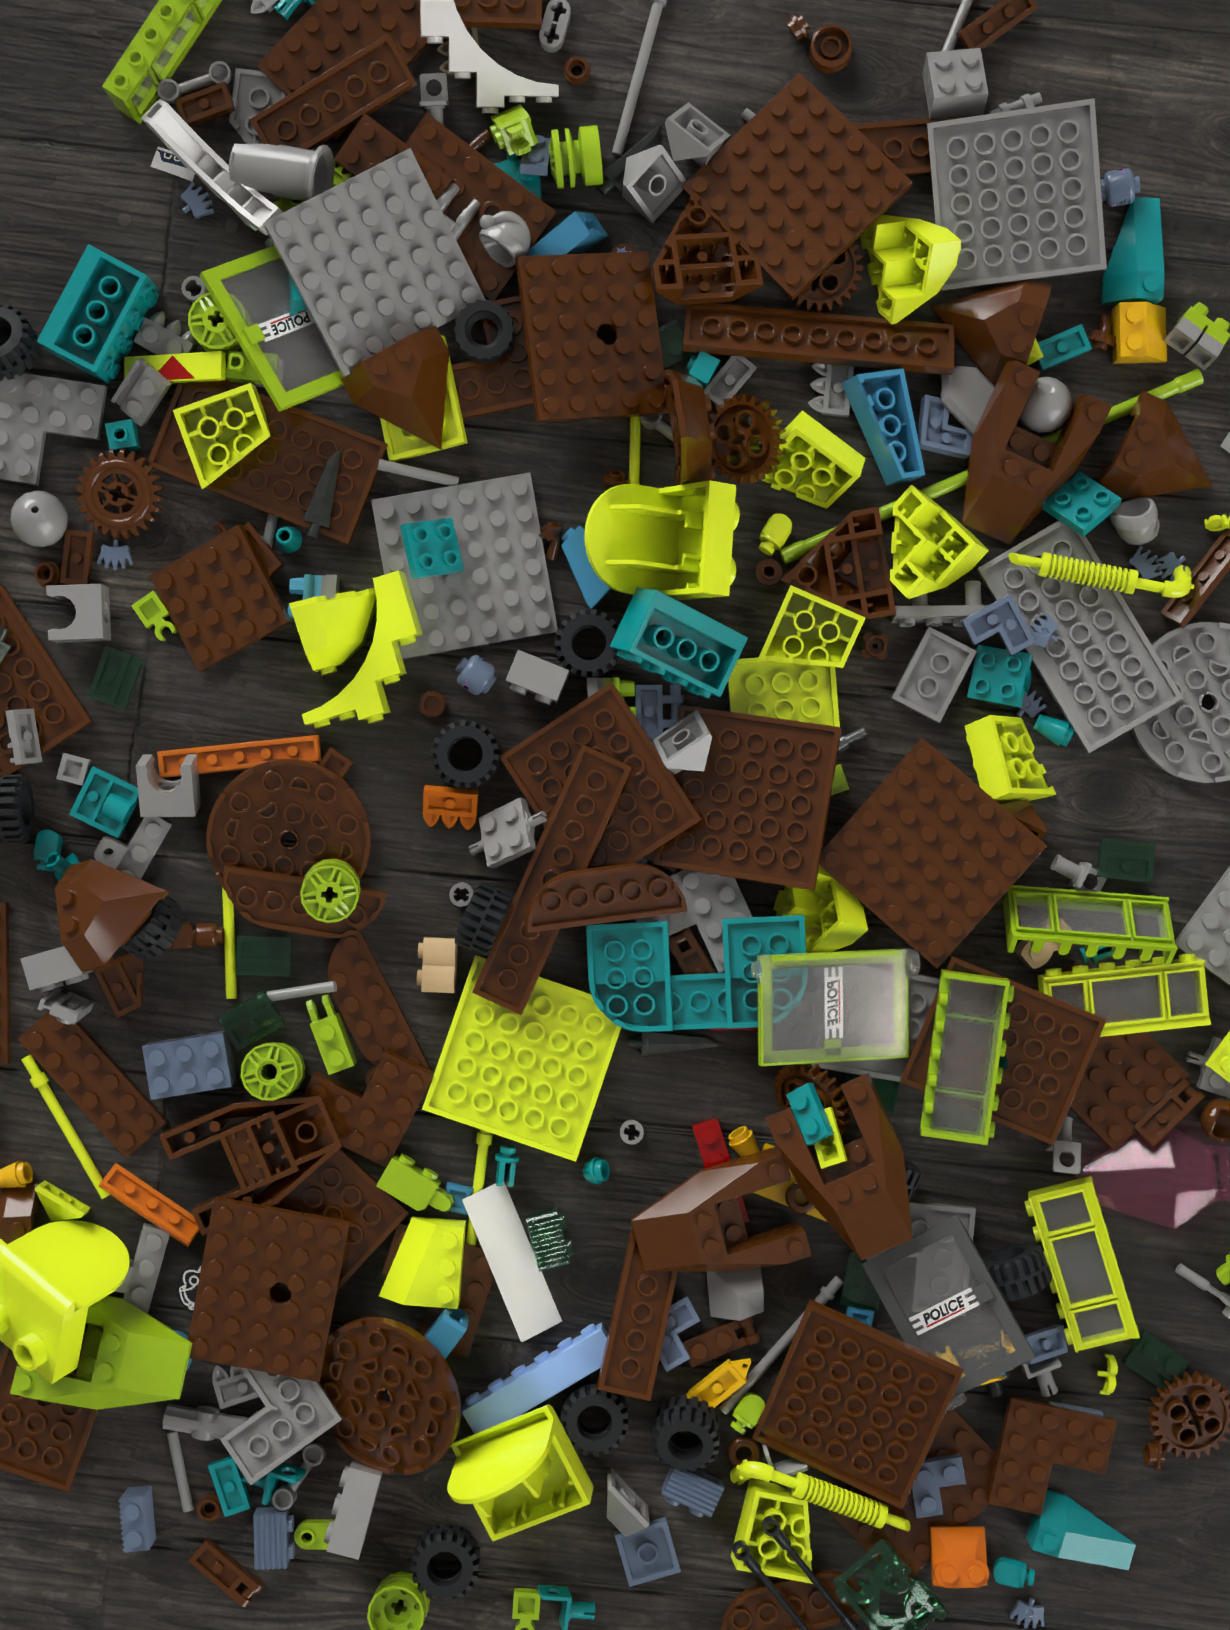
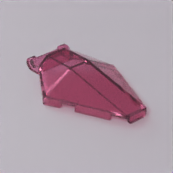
[1073,1128,1230,1229]

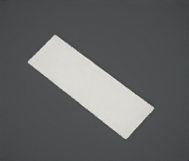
[462,1182,562,1342]

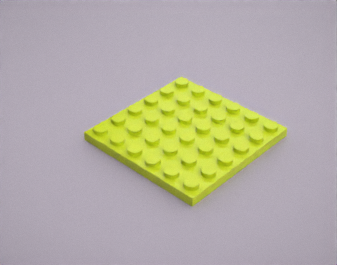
[422,955,621,1162]

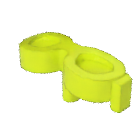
[1204,514,1230,531]
[1097,1354,1118,1395]

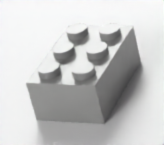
[324,1460,383,1560]

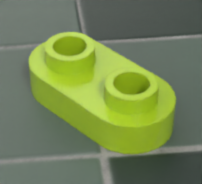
[294,1519,335,1550]

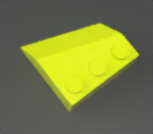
[173,383,271,490]
[756,410,865,509]
[758,585,865,668]
[965,715,1056,803]
[379,1216,466,1309]
[731,1479,813,1584]

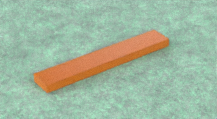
[157,735,322,778]

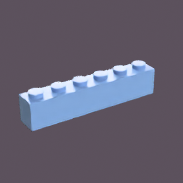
[462,1322,608,1434]

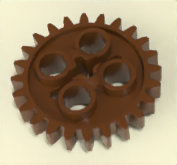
[780,245,864,313]
[709,394,787,484]
[773,1063,851,1136]
[1147,1371,1230,1459]

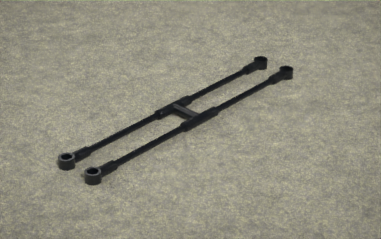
[732,1516,861,1630]

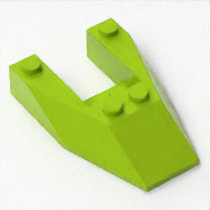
[10,1295,192,1410]

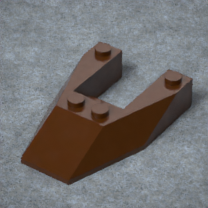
[961,360,1112,545]
[662,370,716,485]
[765,1073,913,1260]
[159,1096,343,1236]
[630,1146,812,1272]

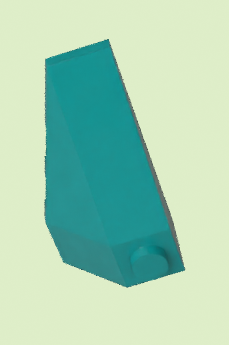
[1101,197,1164,305]
[1025,1489,1136,1570]

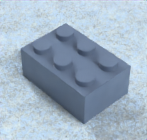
[142,1030,237,1100]

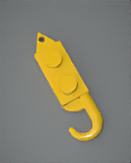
[679,1358,751,1433]

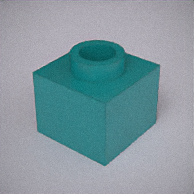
[685,351,720,389]
[105,419,141,454]

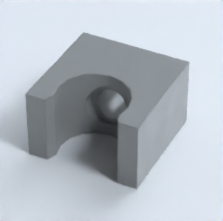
[46,584,111,643]
[136,754,201,817]

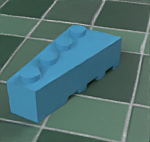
[841,368,926,486]

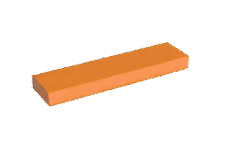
[99,1163,200,1247]

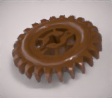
[75,449,164,539]

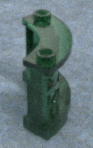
[833,1539,950,1630]

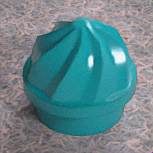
[583,1157,610,1185]

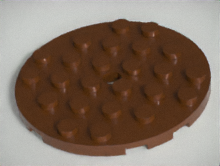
[206,759,371,891]
[319,1317,461,1475]

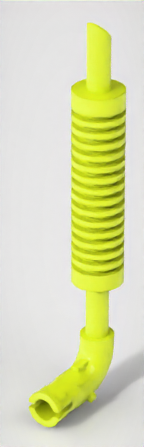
[1008,552,1194,598]
[730,1459,911,1532]

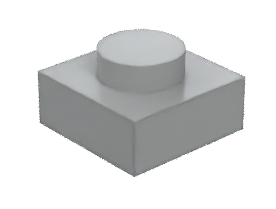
[56,753,92,786]

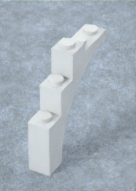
[420,0,559,114]
[141,99,283,236]

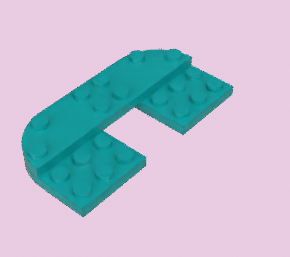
[586,915,807,1032]

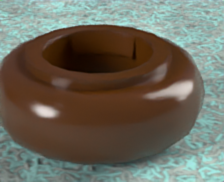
[785,1181,814,1214]
[727,1436,760,1467]

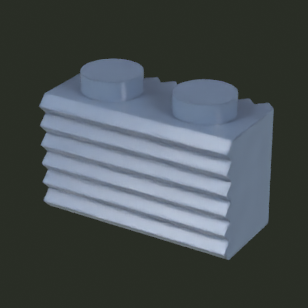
[661,1468,724,1518]
[118,1485,156,1553]
[253,1507,295,1570]

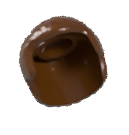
[1200,1098,1230,1142]

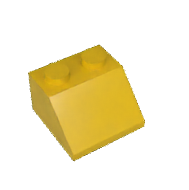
[1111,302,1167,364]

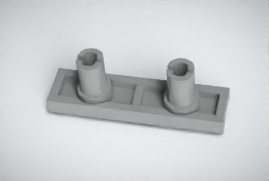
[891,581,988,627]

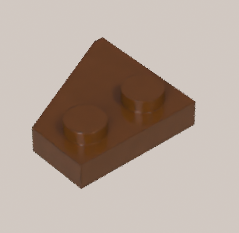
[93,953,144,1018]

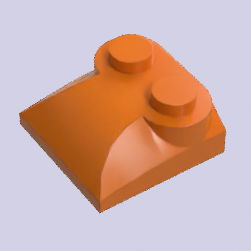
[930,1526,989,1588]

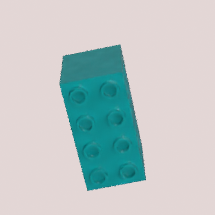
[37,244,159,384]
[610,587,748,699]

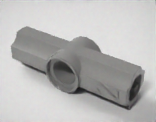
[163,1403,248,1441]

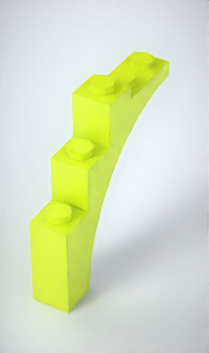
[302,570,423,729]

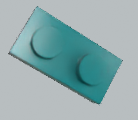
[1036,324,1092,372]
[786,1083,834,1145]
[208,1456,252,1517]

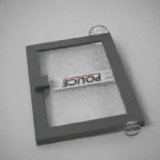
[862,1214,1036,1412]

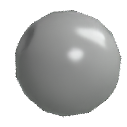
[1019,377,1073,433]
[10,491,68,547]

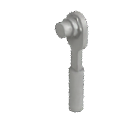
[1175,1263,1230,1319]

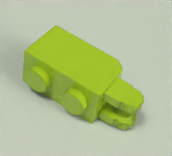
[489,104,538,156]
[306,994,358,1075]
[376,1154,455,1212]

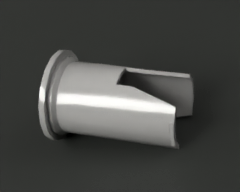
[229,144,334,201]

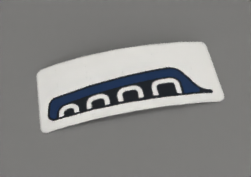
[150,147,195,182]

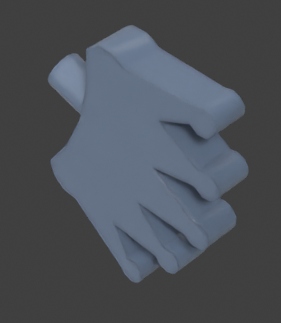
[181,182,214,219]
[97,540,134,570]
[1129,546,1163,580]
[1154,552,1186,582]
[1030,612,1059,648]
[1016,690,1046,718]
[1009,1597,1045,1629]

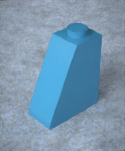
[527,211,608,256]
[561,525,612,610]
[424,1307,470,1359]

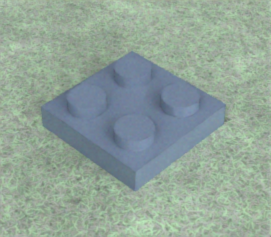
[614,1517,681,1587]

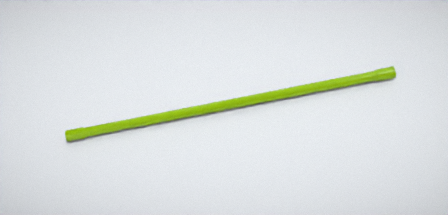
[779,369,1204,564]

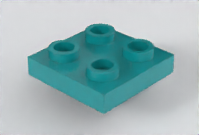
[1043,472,1121,537]
[400,518,464,580]
[967,645,1033,708]
[69,766,139,838]

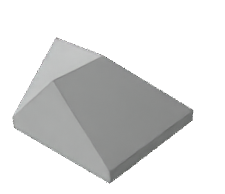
[665,102,731,167]
[622,145,687,223]
[653,710,712,775]
[706,1268,764,1321]
[607,1467,650,1537]

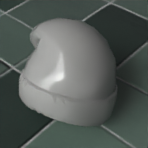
[479,211,531,268]
[1110,497,1160,545]

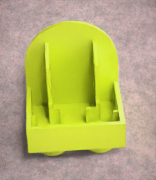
[584,480,740,600]
[0,1220,130,1384]
[447,1404,594,1541]

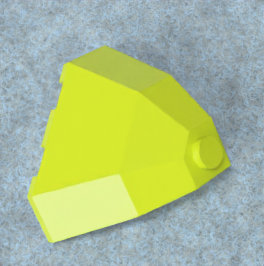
[860,214,961,324]
[890,484,989,599]
[289,588,377,675]
[773,866,868,953]

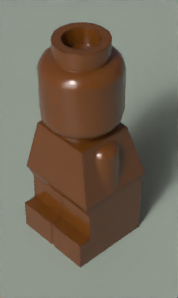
[166,922,224,949]

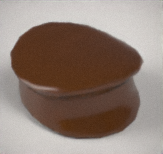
[809,24,852,74]

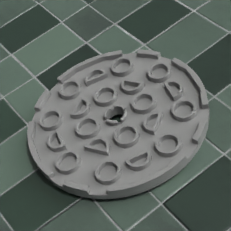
[1131,622,1230,783]

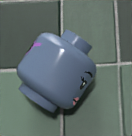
[1100,168,1140,207]
[455,655,497,695]

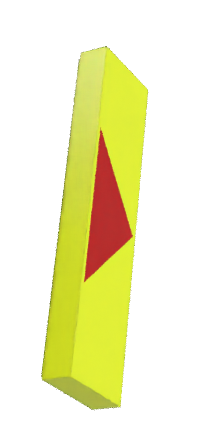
[124,351,226,383]

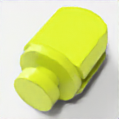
[758,513,792,556]

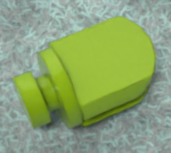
[730,1392,765,1435]

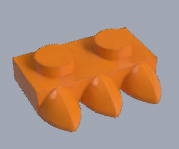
[423,785,479,830]

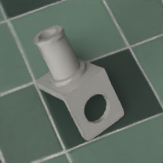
[419,73,449,126]
[1050,854,1107,892]
[1046,1117,1081,1174]
[1020,1356,1062,1397]
[762,1444,808,1492]

